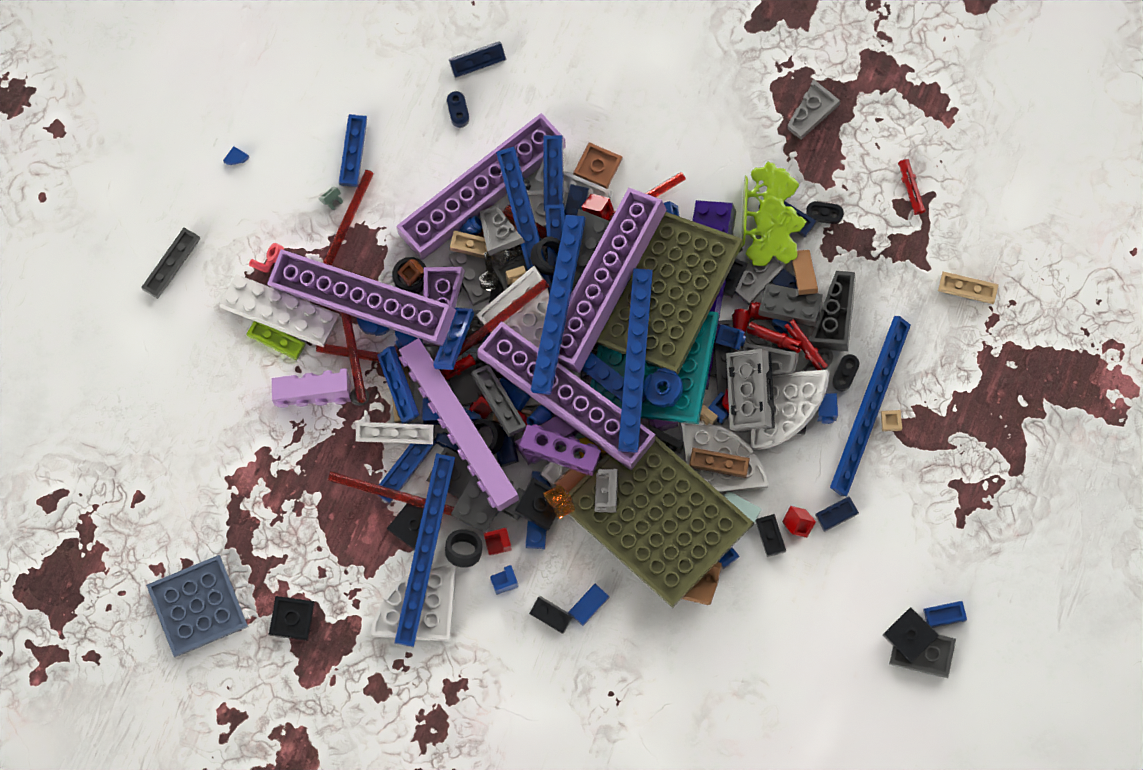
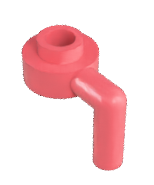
[249,243,284,273]

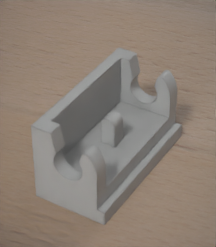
[595,469,618,513]

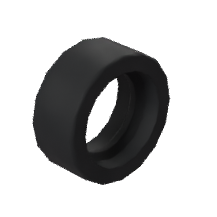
[530,237,560,275]
[392,257,426,294]
[472,419,504,455]
[445,529,483,568]

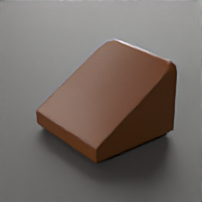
[398,259,424,286]

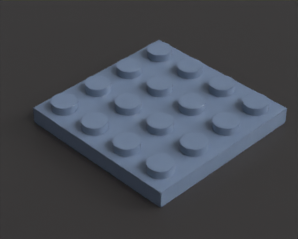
[146,555,248,658]

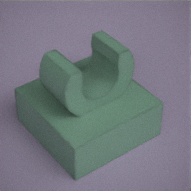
[318,187,343,210]

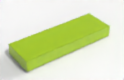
[247,321,306,361]

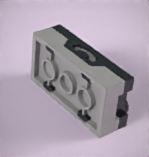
[726,349,775,433]

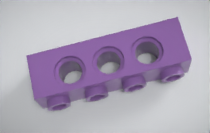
[519,424,601,476]

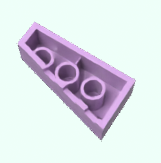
[423,267,465,346]
[272,368,351,408]

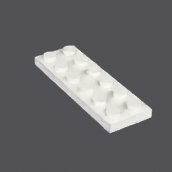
[220,274,340,348]

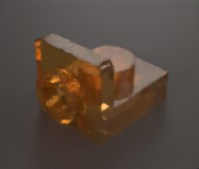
[543,485,575,519]

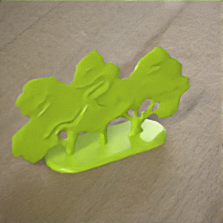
[741,161,807,266]

